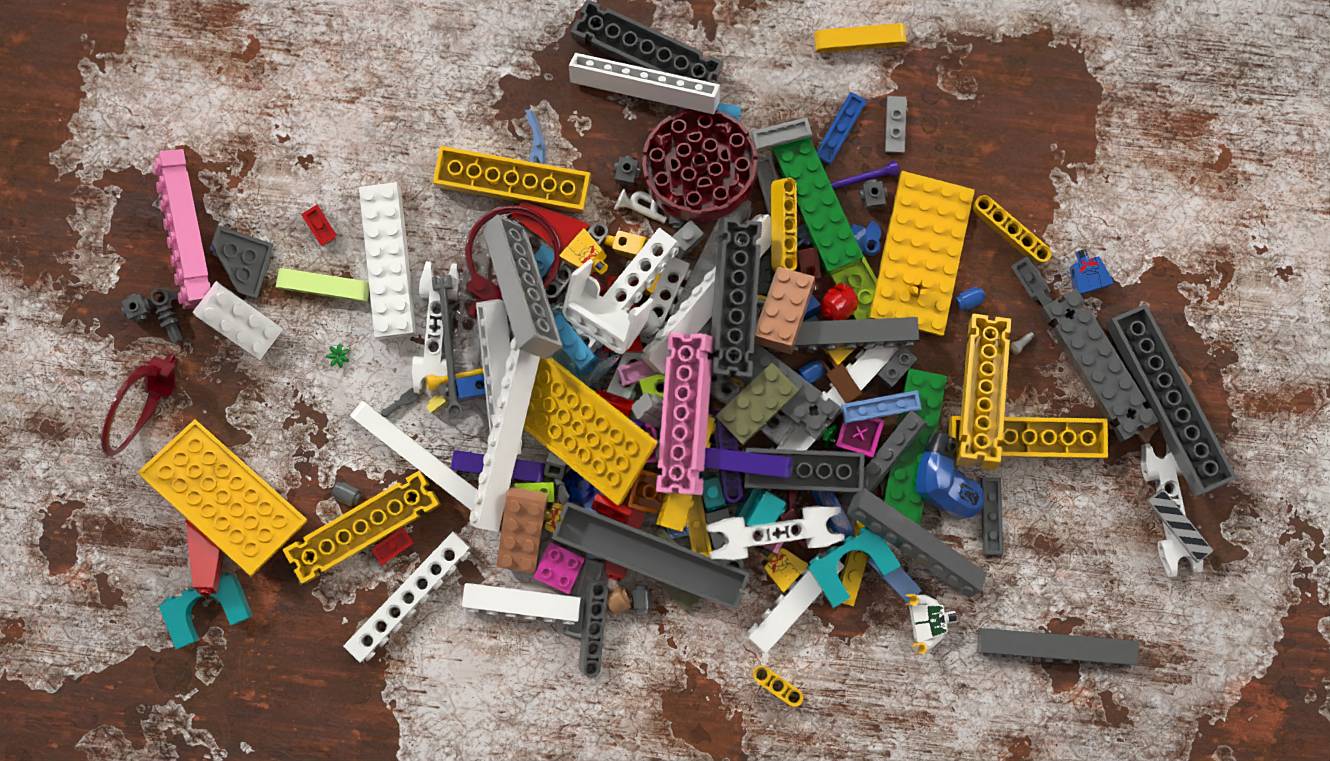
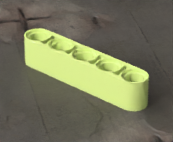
[276,268,370,302]

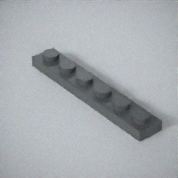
[839,410,928,509]

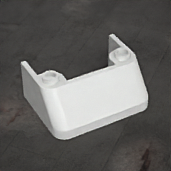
[563,259,654,354]

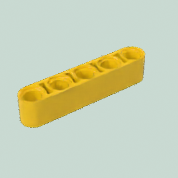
[814,23,907,53]
[771,178,797,272]
[972,195,1051,265]

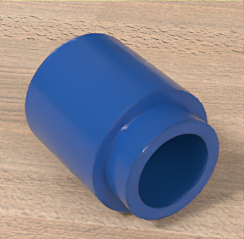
[956,286,986,311]
[797,360,826,384]

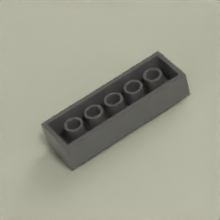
[744,448,864,493]

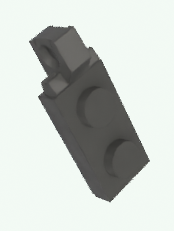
[1011,255,1053,307]

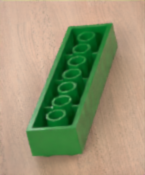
[769,138,864,277]
[882,369,947,526]

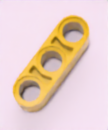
[752,665,803,707]

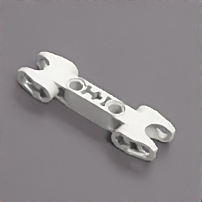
[412,261,460,396]
[1141,443,1203,577]
[706,506,844,560]

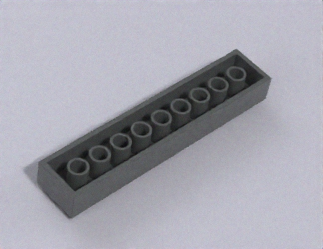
[1106,304,1237,497]

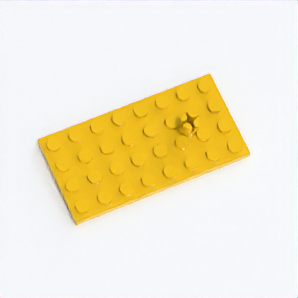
[869,171,975,336]
[523,357,658,505]
[137,419,307,577]

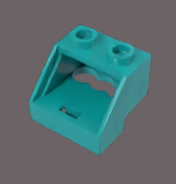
[734,489,786,534]

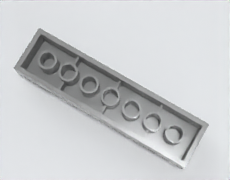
[482,214,562,359]

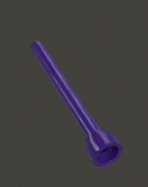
[830,161,899,189]

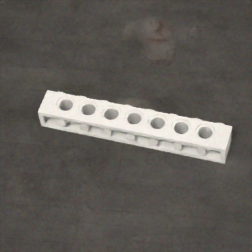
[562,228,680,353]
[607,257,692,400]
[344,532,471,662]

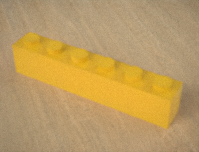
[656,417,716,532]

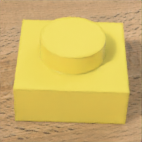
[426,395,448,414]

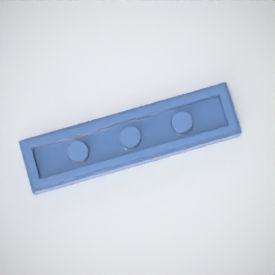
[841,390,921,424]

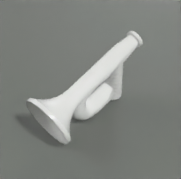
[614,189,667,224]

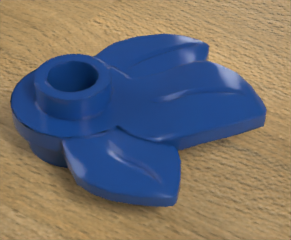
[851,221,881,256]

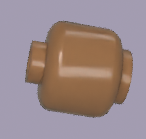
[606,586,633,615]

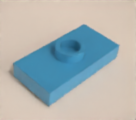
[534,245,554,279]

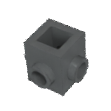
[613,155,641,187]
[859,179,887,210]
[121,293,153,322]

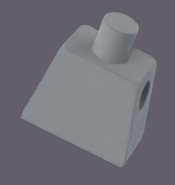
[672,220,706,260]

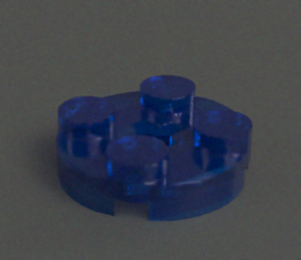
[562,468,596,504]

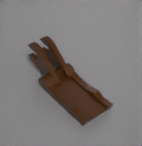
[819,354,863,403]

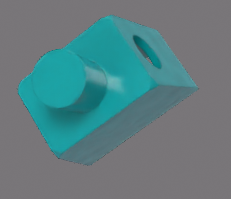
[699,474,726,514]

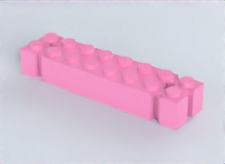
[153,149,211,309]
[656,333,714,495]

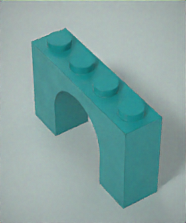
[807,526,901,608]
[159,572,253,649]

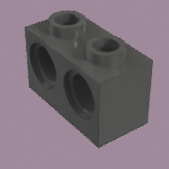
[875,346,918,389]

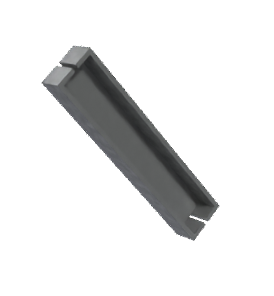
[552,502,751,611]

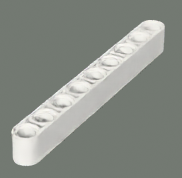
[350,401,478,511]

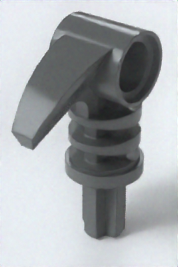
[150,288,182,343]

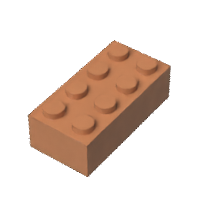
[754,266,815,354]
[496,487,548,574]

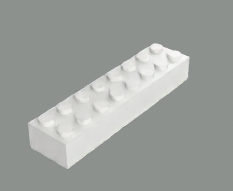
[359,182,417,340]

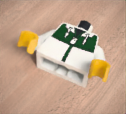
[905,594,957,655]

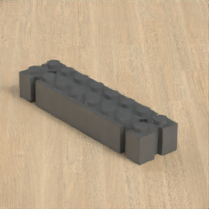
[571,0,724,83]
[710,217,762,379]
[1039,288,1158,442]
[707,332,842,441]

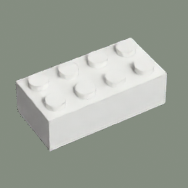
[193,281,283,360]

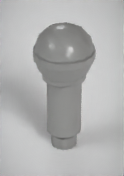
[1009,332,1034,354]

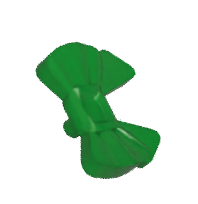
[823,424,839,449]

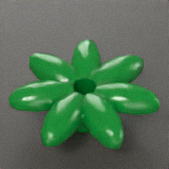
[326,343,350,368]

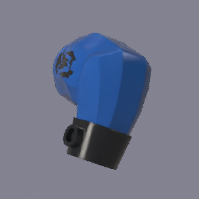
[916,432,984,520]

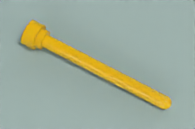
[425,368,484,391]

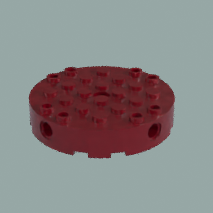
[642,109,757,222]

